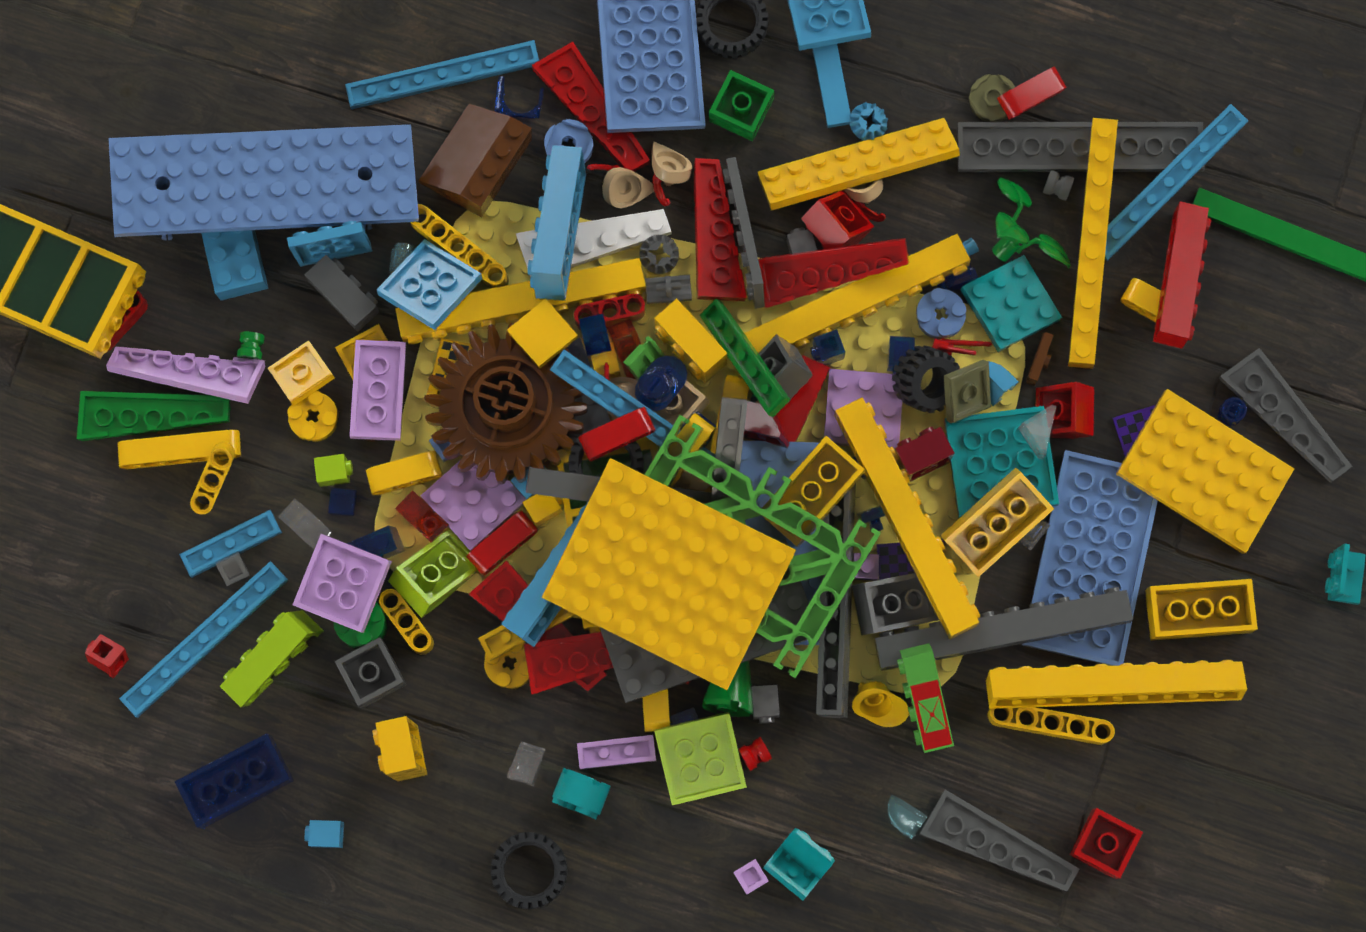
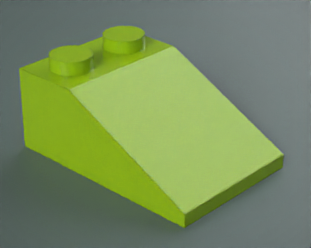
[388,529,478,618]

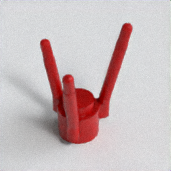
[932,338,992,370]

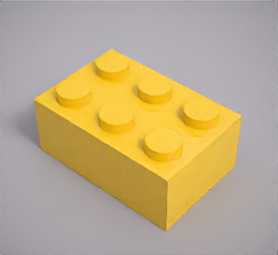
[654,298,727,383]

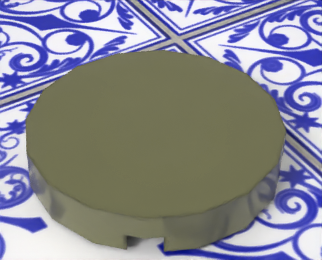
[969,74,1015,122]

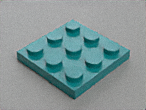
[960,255,1062,352]

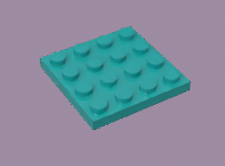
[944,406,1059,518]

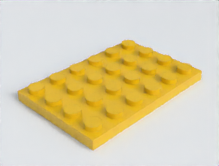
[1116,389,1294,554]

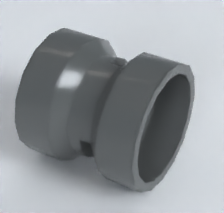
[1043,170,1074,201]

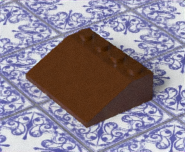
[418,104,532,218]

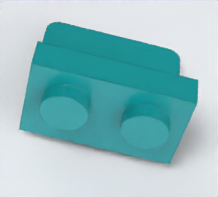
[763,828,835,901]

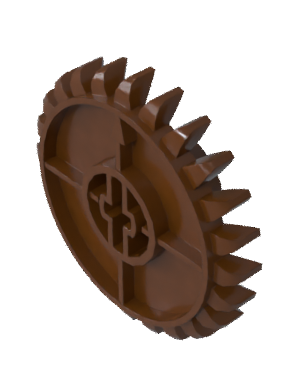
[424,323,588,484]

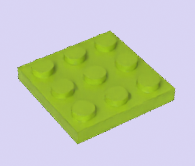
[654,712,747,805]

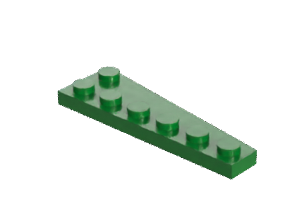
[77,391,231,441]

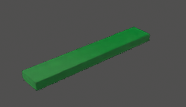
[700,298,790,417]

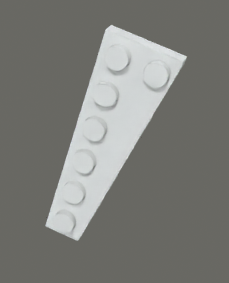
[516,209,672,278]

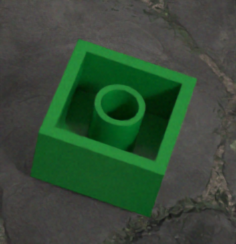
[709,70,775,142]

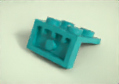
[1325,543,1366,605]

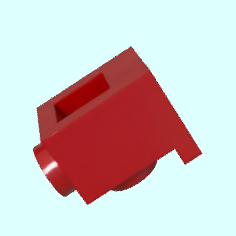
[85,634,129,679]

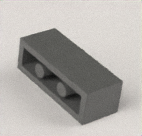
[304,255,379,332]

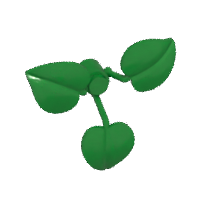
[992,177,1071,268]

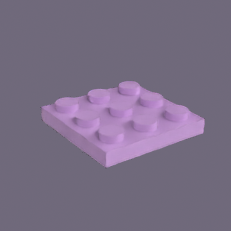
[824,369,902,449]
[420,461,526,551]
[293,534,392,633]

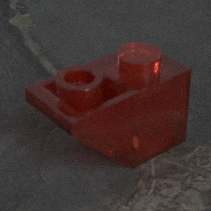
[607,319,641,379]
[395,490,449,543]

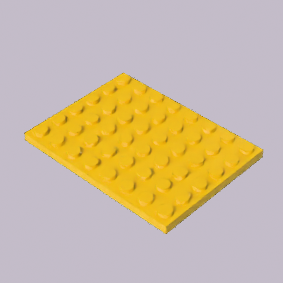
[542,458,796,690]

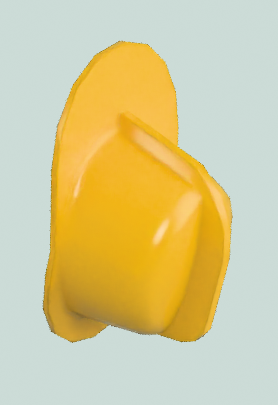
[852,681,909,727]

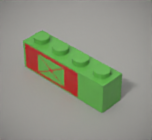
[897,643,954,753]

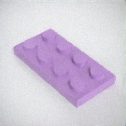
[350,340,406,441]

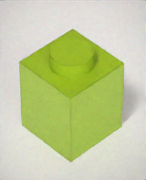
[314,454,353,487]

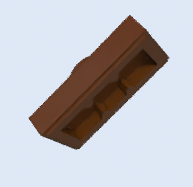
[1026,332,1053,386]

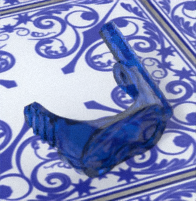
[495,76,544,118]

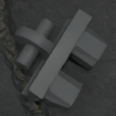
[645,275,692,304]

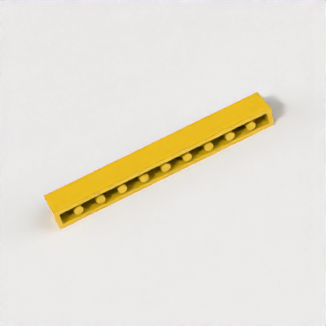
[1068,118,1118,369]
[744,234,971,353]
[395,258,646,344]
[834,397,980,640]
[986,660,1247,709]

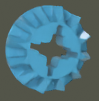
[849,102,888,141]

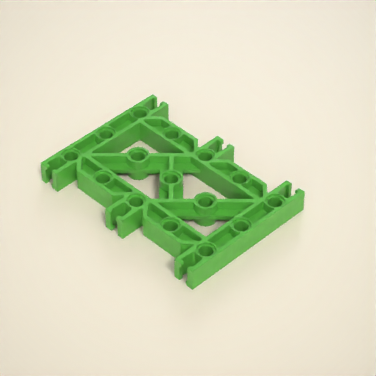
[645,415,881,678]

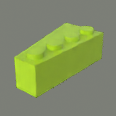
[220,610,323,707]

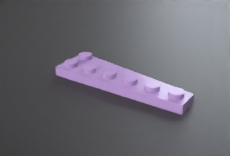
[106,347,265,404]

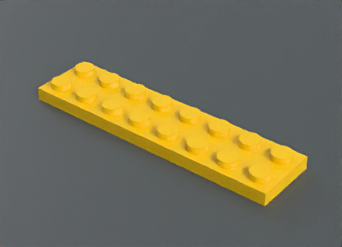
[757,118,960,211]

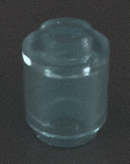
[388,243,415,274]

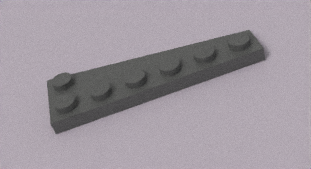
[723,157,765,309]
[1219,348,1353,483]
[919,790,1080,892]

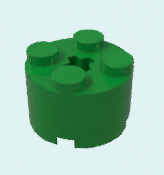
[334,602,388,649]

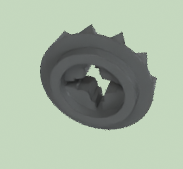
[639,235,679,274]

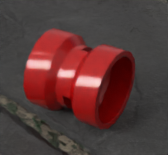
[738,737,772,771]

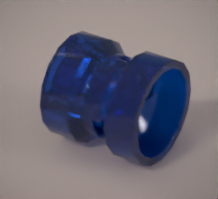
[1217,397,1247,427]

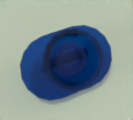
[635,356,687,411]

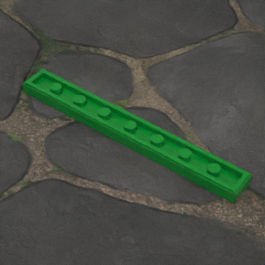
[1192,187,1366,282]

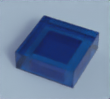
[328,488,357,516]

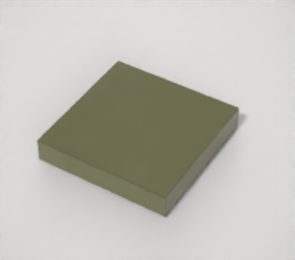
[944,360,991,423]

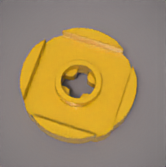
[288,391,339,442]
[484,643,529,689]

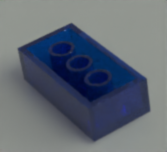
[174,733,294,829]

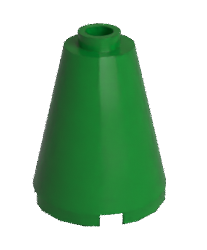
[702,661,753,717]

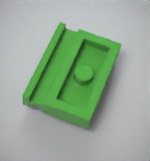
[623,336,675,391]

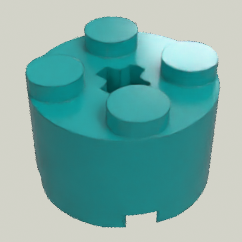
[552,768,611,819]

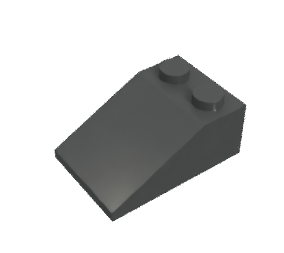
[851,573,939,635]

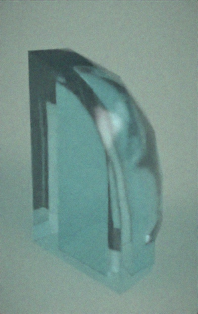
[888,795,928,839]

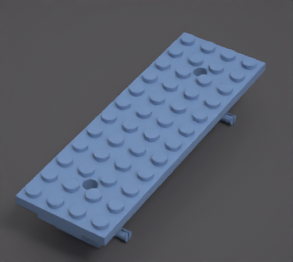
[109,124,419,240]

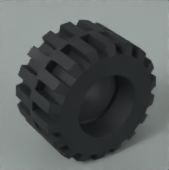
[892,345,960,413]

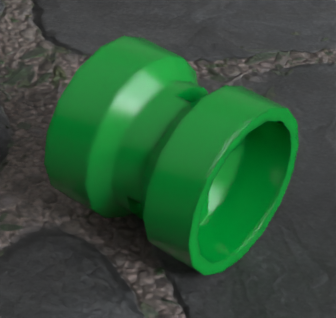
[237,331,265,360]

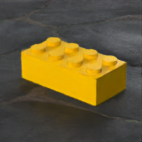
[762,436,866,547]
[940,468,1054,577]
[1145,579,1258,640]
[372,716,427,781]

